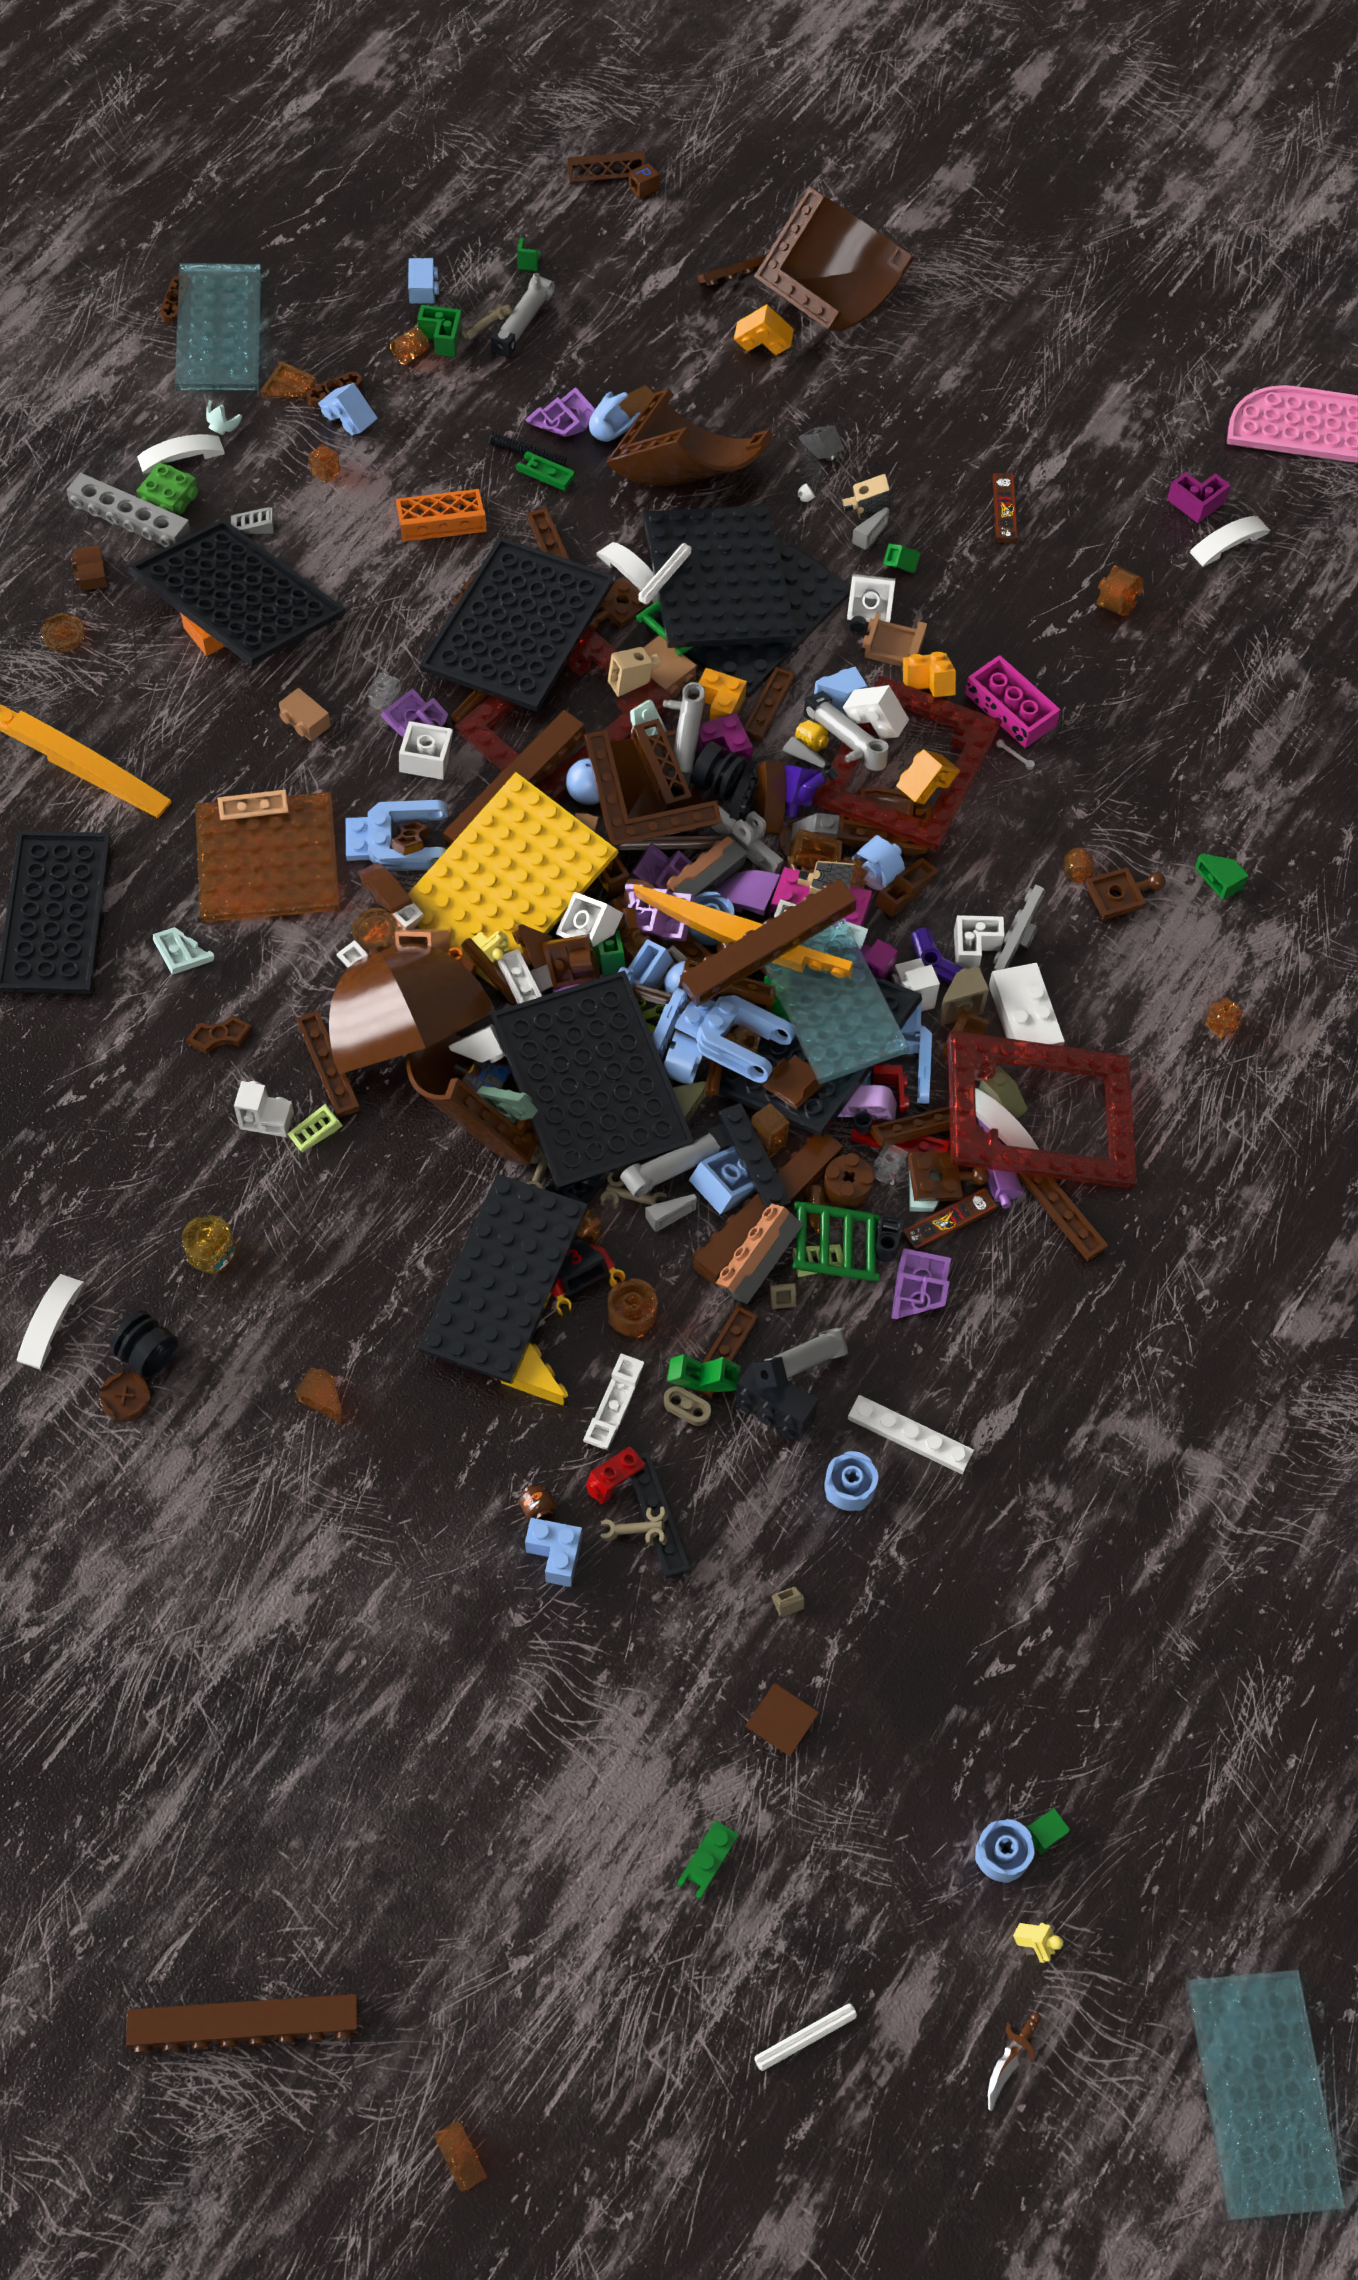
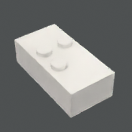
[989,963,1064,1064]

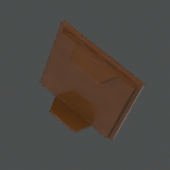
[762,1055,830,1110]
[745,1683,819,1757]

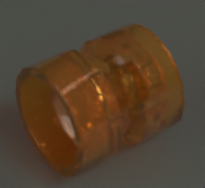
[390,327,429,365]

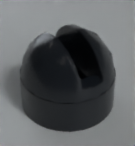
[849,615,867,635]
[853,1113,873,1134]

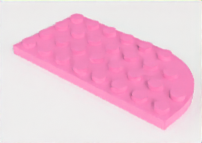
[1227,386,1358,463]

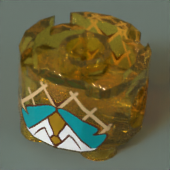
[182,1215,235,1274]

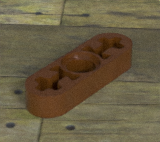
[160,275,190,324]
[307,372,363,408]

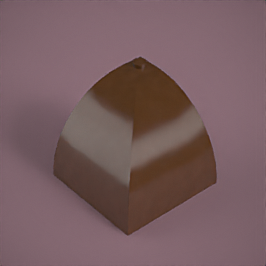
[754,186,915,331]
[606,389,773,486]
[584,730,722,847]
[329,943,495,1074]
[406,1033,538,1164]

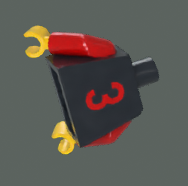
[552,1239,625,1315]

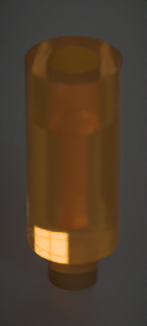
[806,1185,826,1234]

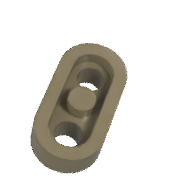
[664,1386,711,1426]

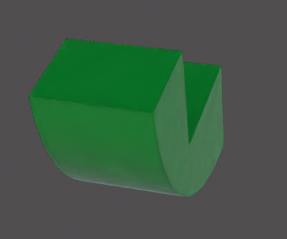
[667,1354,741,1392]

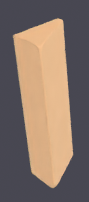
[217,790,289,820]

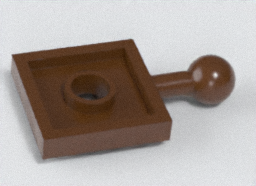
[586,577,653,632]
[1085,867,1166,920]
[907,1152,990,1201]

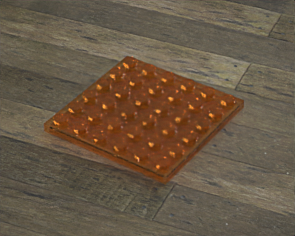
[195,792,340,922]

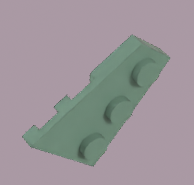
[477,1086,538,1123]

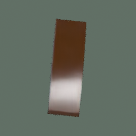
[754,760,786,836]
[875,858,939,917]
[358,862,413,914]

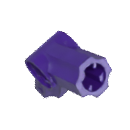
[911,928,964,984]

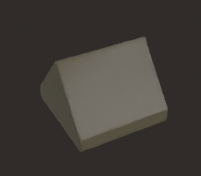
[769,1283,796,1309]
[771,1587,804,1618]

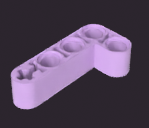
[838,1085,897,1123]

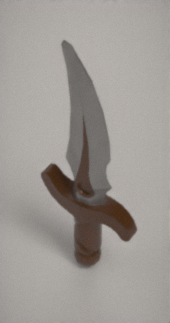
[988,2013,1041,2111]

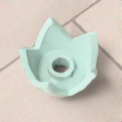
[206,400,242,435]

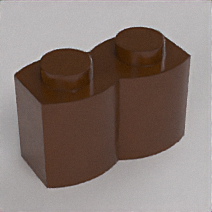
[71,545,108,591]

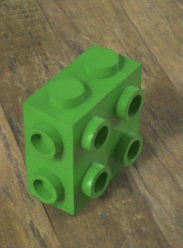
[136,462,198,516]

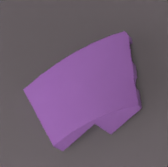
[525,387,595,437]
[380,688,448,738]
[630,843,693,890]
[712,870,780,916]
[625,884,696,941]
[891,1248,951,1319]

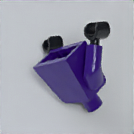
[785,760,840,818]

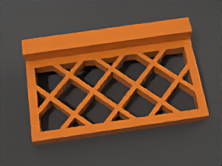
[396,489,487,542]

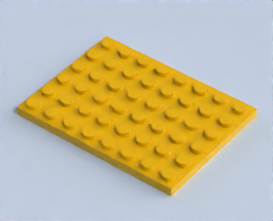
[408,772,619,991]

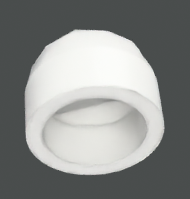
[798,483,816,502]

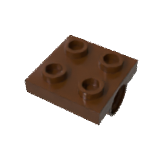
[542,934,600,988]

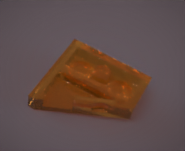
[260,361,317,397]

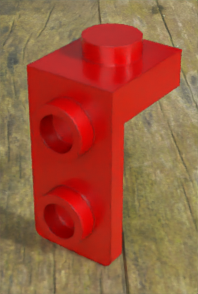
[872,1063,909,1117]
[586,1447,645,1505]

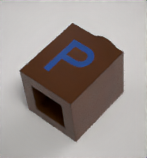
[629,163,660,199]

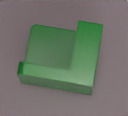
[517,237,540,271]
[883,544,921,573]
[1027,1808,1070,1855]

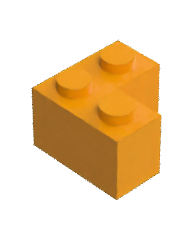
[734,305,794,355]
[903,652,956,697]
[697,668,747,720]
[896,749,960,804]

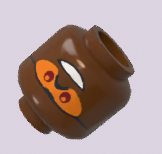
[519,1484,557,1522]

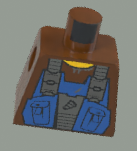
[452,1060,512,1093]

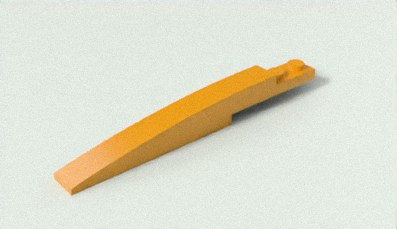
[0,704,171,818]
[633,884,854,979]

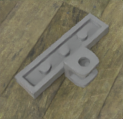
[710,806,783,875]
[993,885,1046,970]

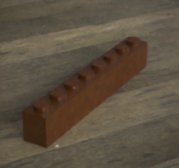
[443,710,586,846]
[680,879,856,1007]
[693,1132,844,1286]
[126,1994,359,2054]

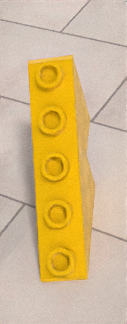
[501,1343,568,1406]

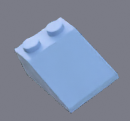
[689,1146,776,1215]

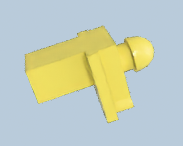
[472,931,510,962]
[1013,1923,1063,1963]

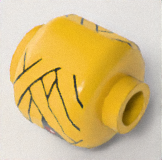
[795,720,829,752]

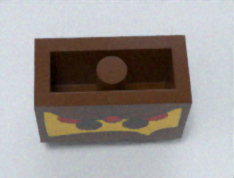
[596,841,630,899]

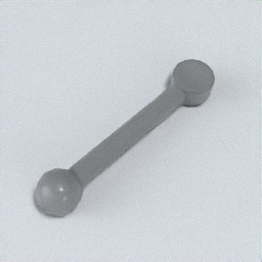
[996,739,1035,770]

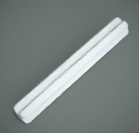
[638,543,692,604]
[755,2004,857,2071]

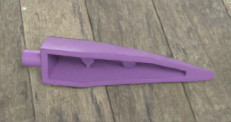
[978,1118,1024,1208]

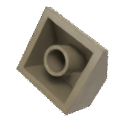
[938,966,989,1026]

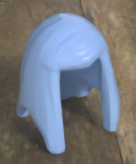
[589,391,641,442]

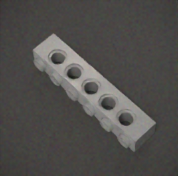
[66,473,191,547]

